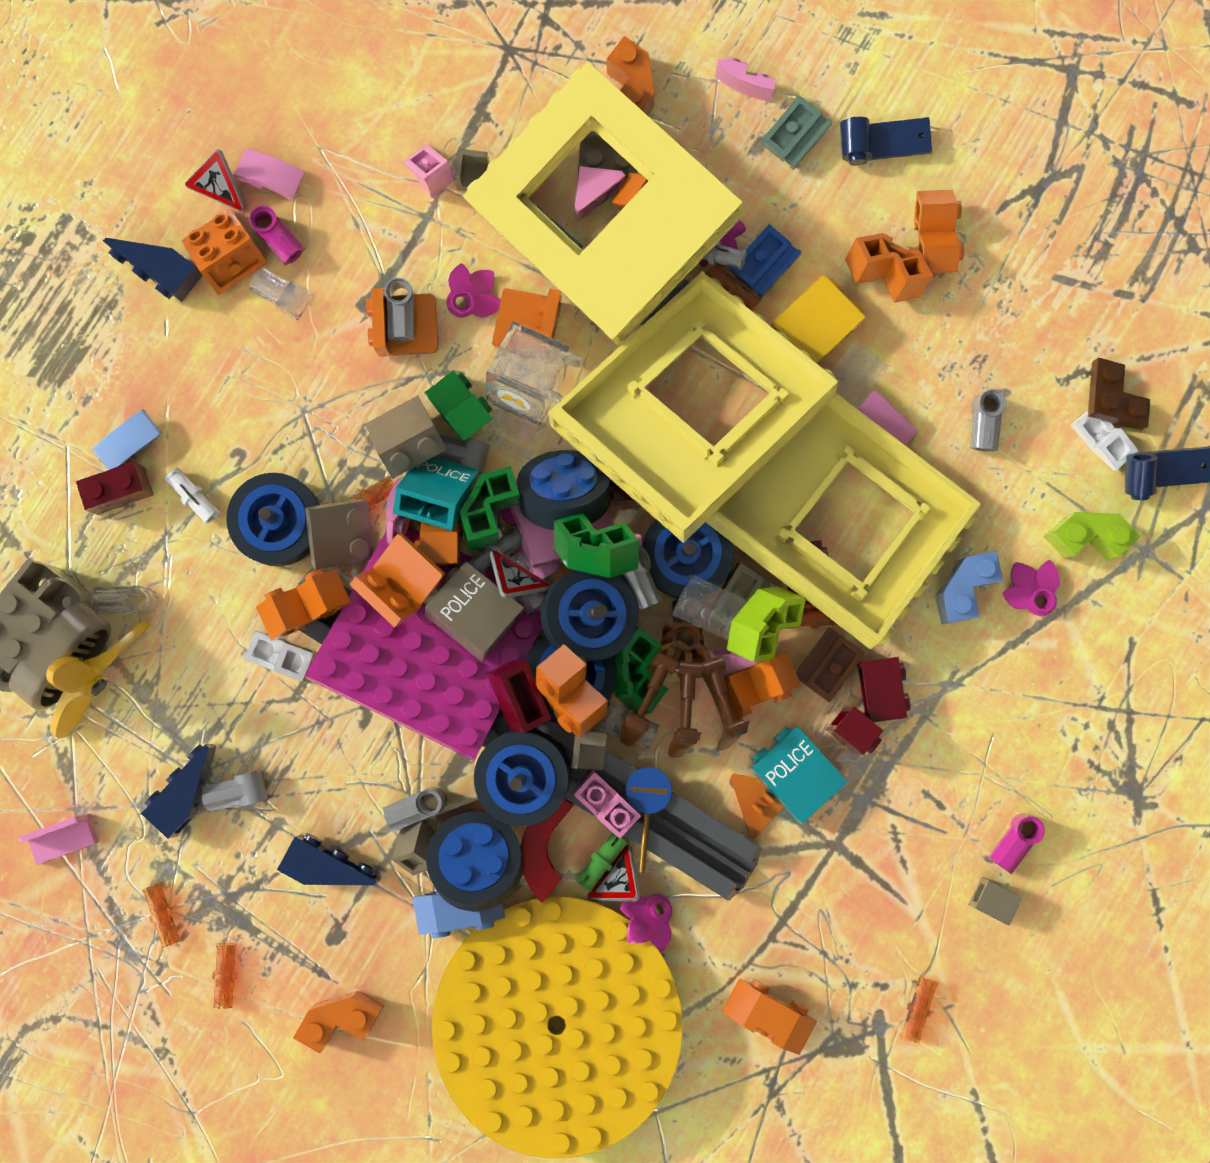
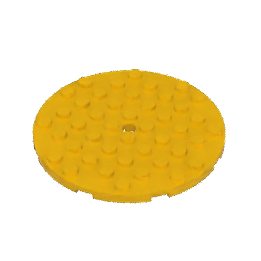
[432,897,683,1159]

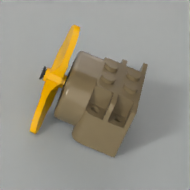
[0,558,150,739]

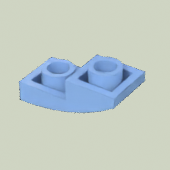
[92,409,162,470]

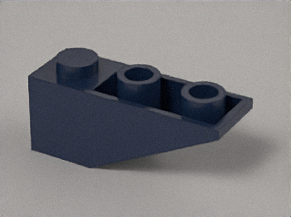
[103,237,203,302]
[141,744,216,839]
[277,833,381,885]

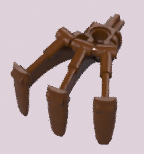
[619,599,749,758]

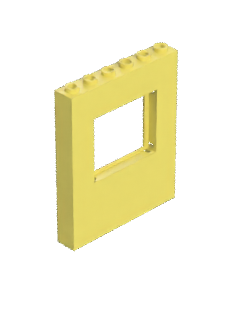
[463,61,746,347]
[548,271,838,543]
[706,393,981,649]

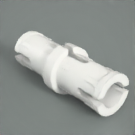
[164,467,220,524]

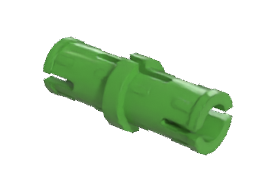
[575,832,628,892]

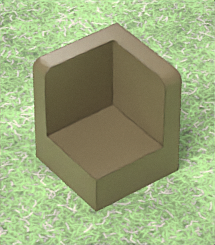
[454,149,490,191]
[572,732,607,771]
[392,821,436,875]
[968,877,1022,926]

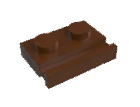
[796,627,865,702]

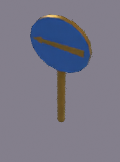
[625,767,672,874]

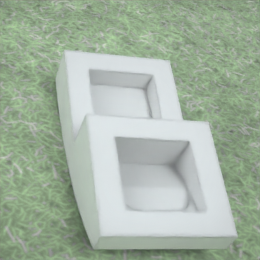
[1070,410,1139,470]
[244,631,313,682]

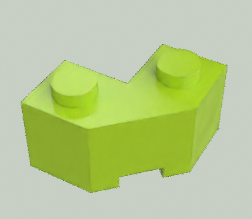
[1044,512,1141,561]
[726,587,806,662]

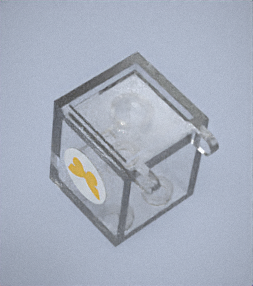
[486,321,581,426]

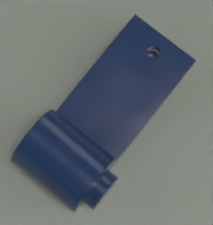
[840,117,932,166]
[1125,446,1210,501]

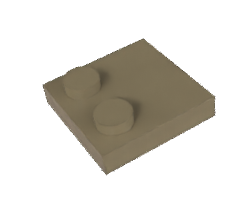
[305,498,373,570]

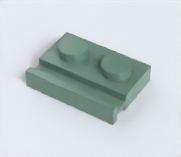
[761,95,832,170]

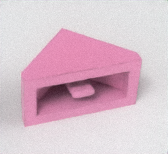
[404,144,455,198]
[575,166,625,221]

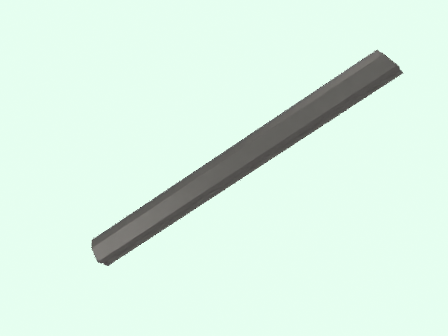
[297,568,762,901]

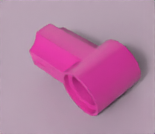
[249,205,305,266]
[988,813,1045,875]

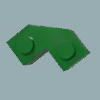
[424,370,493,441]
[460,466,520,550]
[554,513,639,578]
[612,626,668,714]

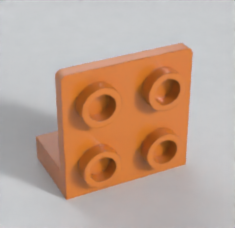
[182,209,268,296]
[492,288,562,358]
[350,533,445,628]

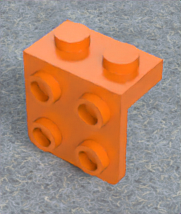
[366,288,438,357]

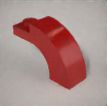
[521,798,574,903]

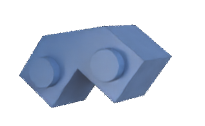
[935,551,1003,625]
[412,891,505,939]

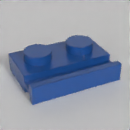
[729,224,802,299]

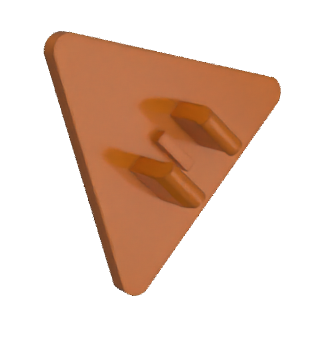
[730,773,783,839]

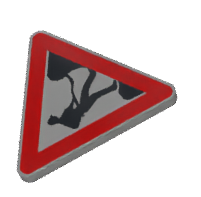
[185,149,245,211]
[490,550,550,598]
[587,844,640,901]

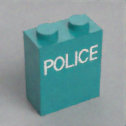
[393,457,479,531]
[748,726,847,824]

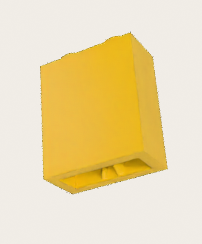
[771,274,865,365]

